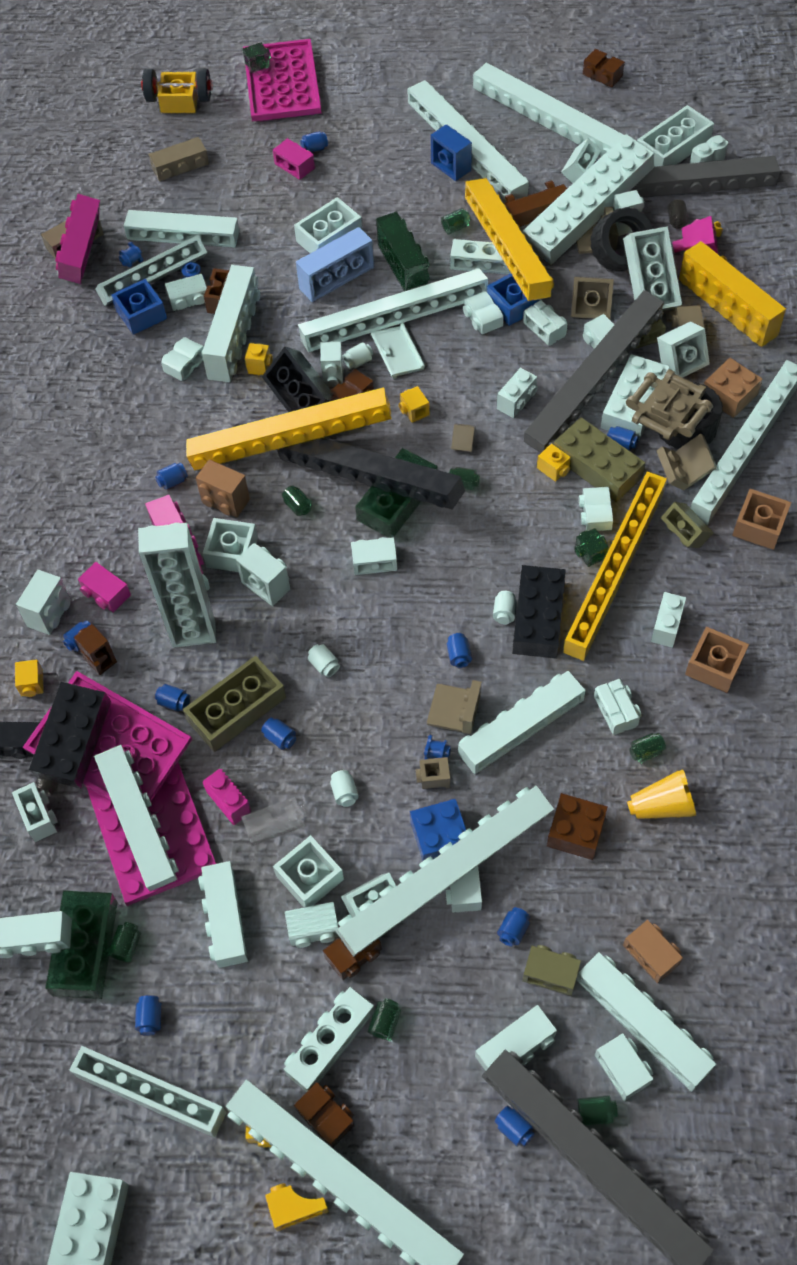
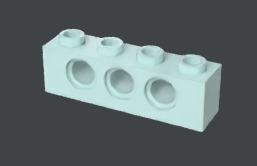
[450,239,511,275]
[284,987,375,1092]

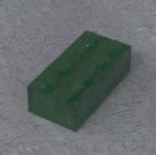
[376,211,430,292]
[355,448,438,538]
[45,890,118,999]

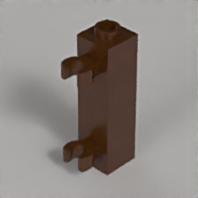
[504,180,567,227]

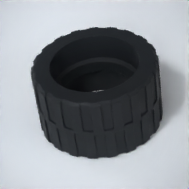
[590,207,654,271]
[657,382,723,449]

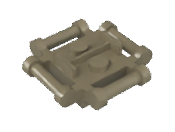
[626,369,713,440]

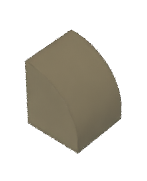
[451,423,476,452]

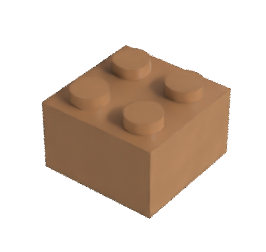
[704,358,763,418]
[196,460,250,518]
[732,489,792,550]
[685,626,749,693]

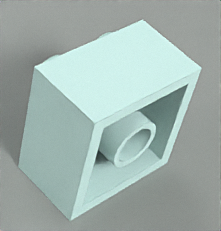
[657,322,710,378]
[203,518,258,572]
[236,543,290,606]
[16,570,71,635]
[273,835,344,908]

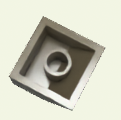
[571,277,614,319]

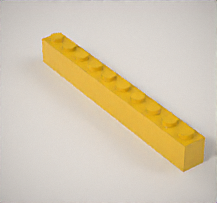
[465,178,554,301]
[187,387,392,471]
[563,471,667,661]

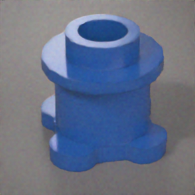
[118,242,144,267]
[182,262,205,279]
[424,735,451,760]

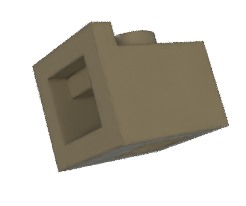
[415,757,450,789]

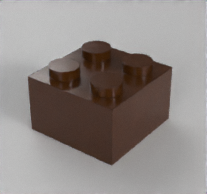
[546,793,608,860]

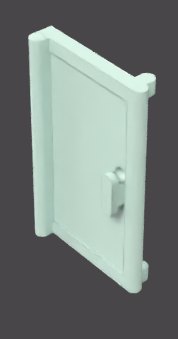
[371,323,425,379]

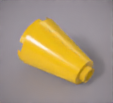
[627,770,696,819]

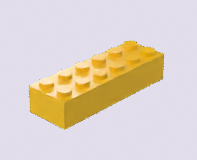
[679,241,786,347]

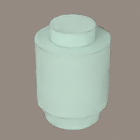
[343,342,373,369]
[493,591,517,625]
[308,644,340,677]
[330,770,359,807]

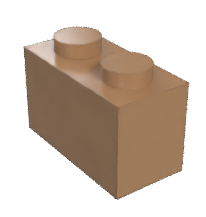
[623,919,683,984]

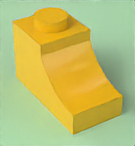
[265,1183,329,1231]

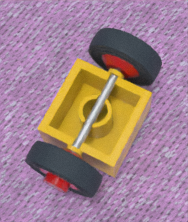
[141,68,213,113]

